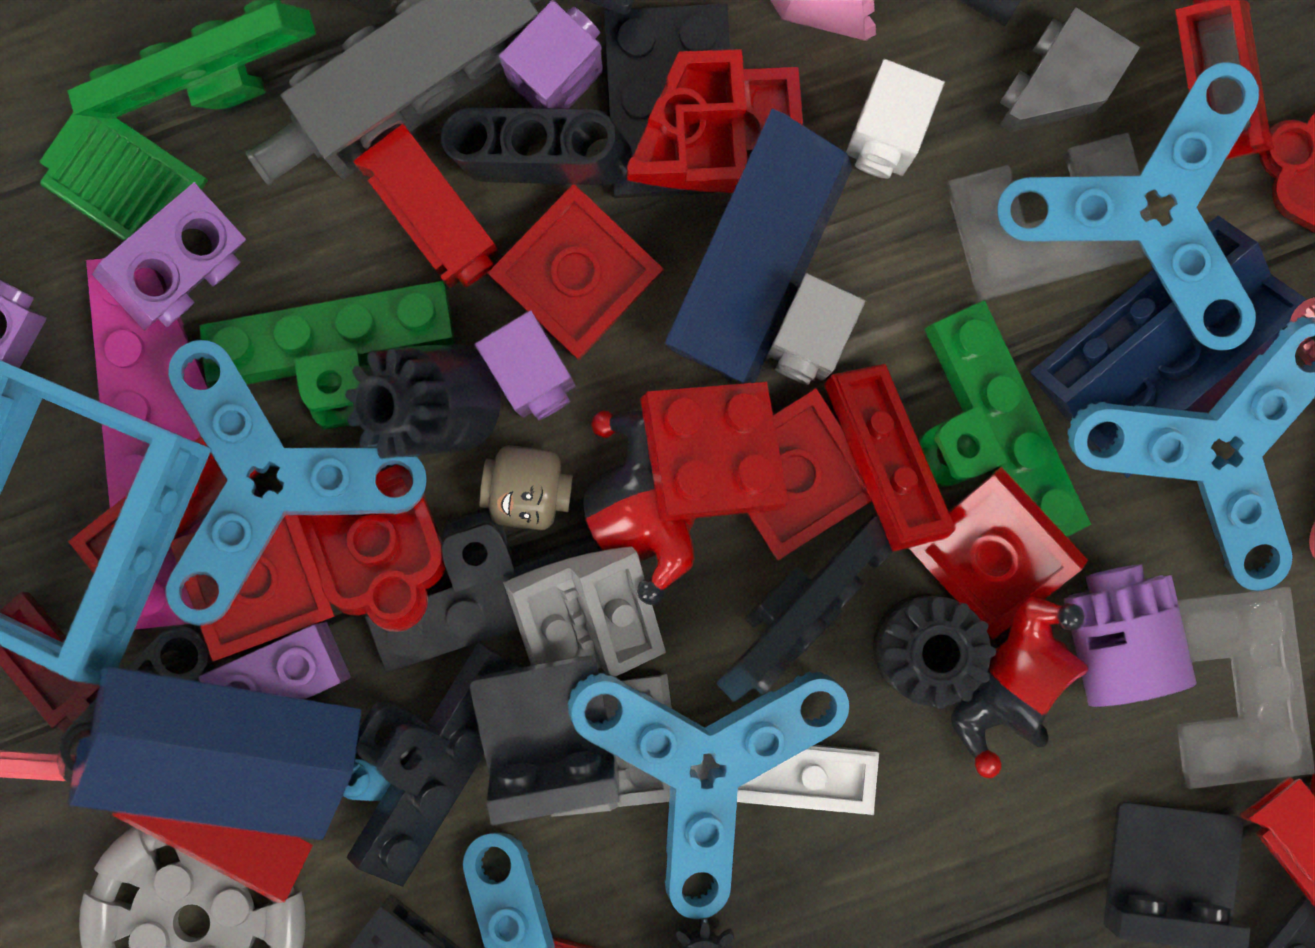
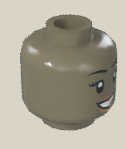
[480,445,573,531]

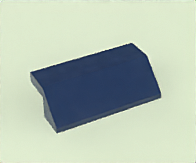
[665,109,852,384]
[1030,216,1308,478]
[68,667,361,840]

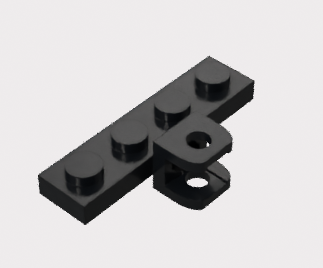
[365,508,603,673]
[716,512,893,701]
[346,642,524,887]

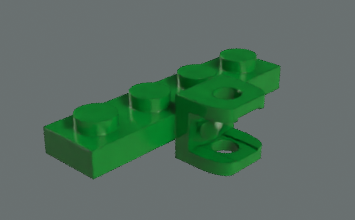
[67,0,316,119]
[199,281,455,430]
[918,300,1091,537]

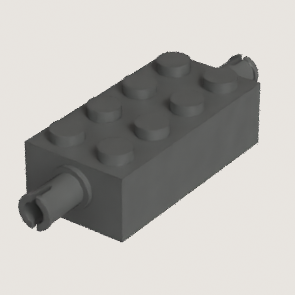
[245,0,541,186]

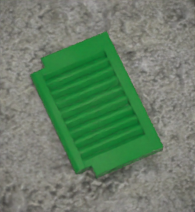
[39,112,209,241]

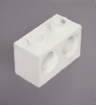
[846,59,944,179]

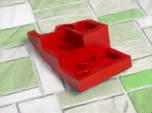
[627,49,803,193]

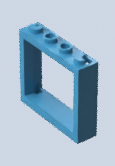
[0,361,212,685]

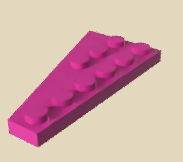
[86,259,261,630]

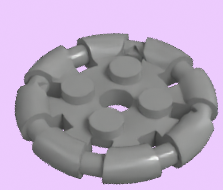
[79,827,306,948]

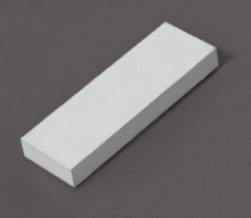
[691,745,879,815]

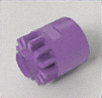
[1064,564,1197,707]

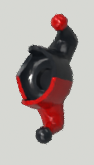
[583,411,695,605]
[951,597,1088,778]

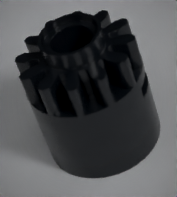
[345,344,501,459]
[873,595,996,709]

